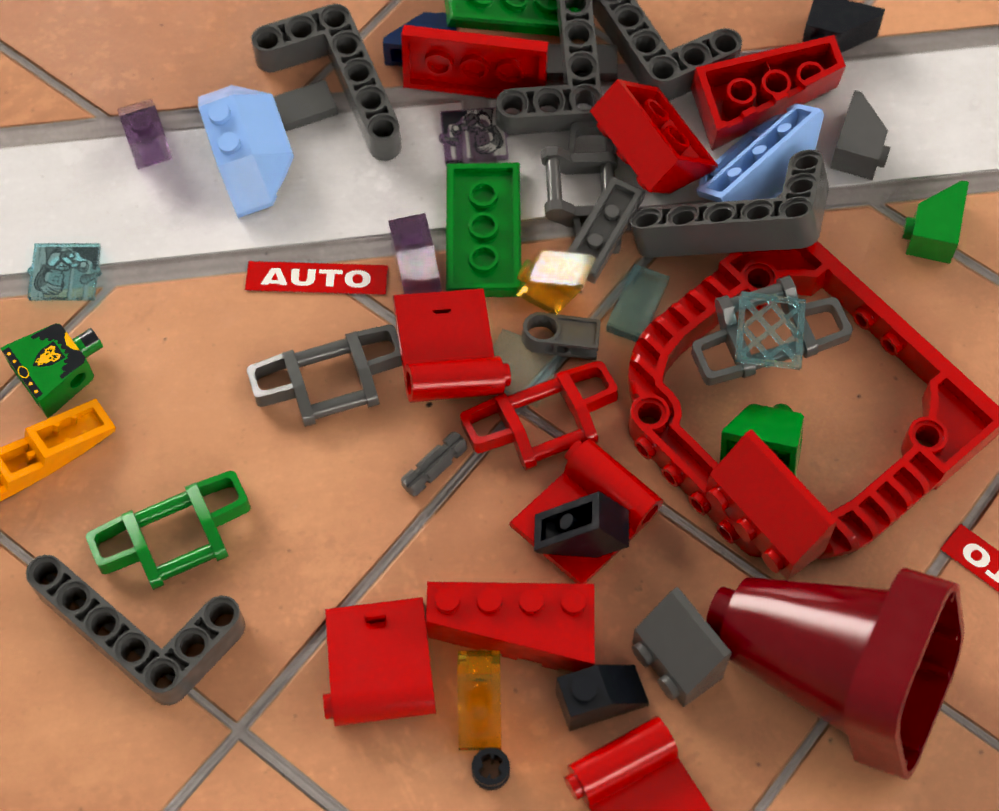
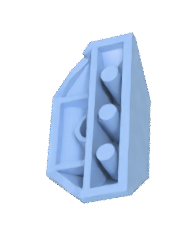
[198,85,294,218]
[696,103,824,202]

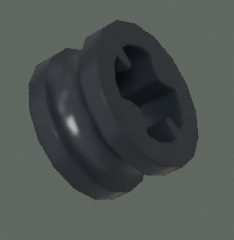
[472,747,510,791]

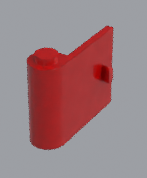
[393,288,511,403]
[509,439,663,584]
[323,597,436,727]
[564,716,712,811]

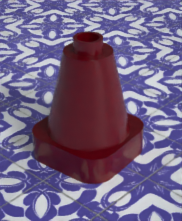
[706,567,964,780]

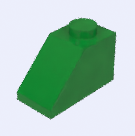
[902,180,969,264]

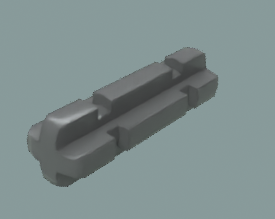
[401,432,467,496]

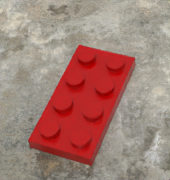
[401,25,549,99]

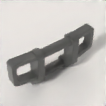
[541,121,622,254]
[691,276,853,386]
[247,325,402,427]

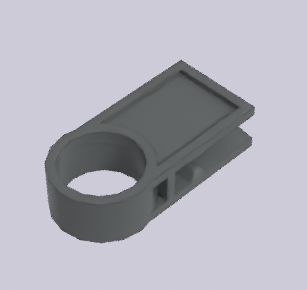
[522,312,601,360]

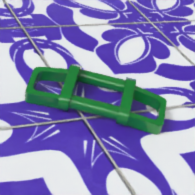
[86,471,251,590]

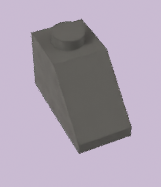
[830,90,891,180]

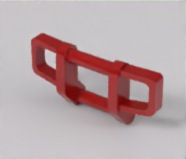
[460,361,618,471]

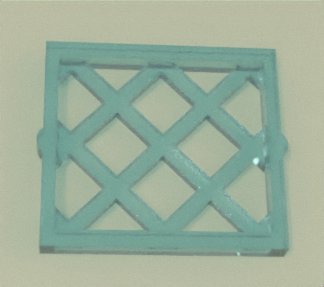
[735,291,806,370]

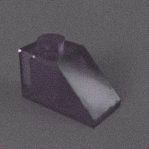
[117,99,172,169]
[388,213,442,294]

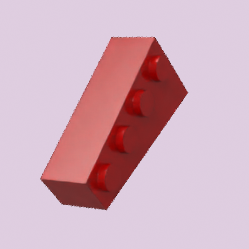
[691,35,846,151]
[426,582,595,672]

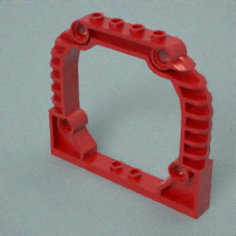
[628,241,999,560]

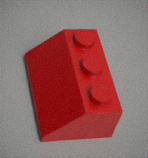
[590,79,718,194]
[706,429,837,581]

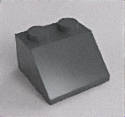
[632,586,732,707]

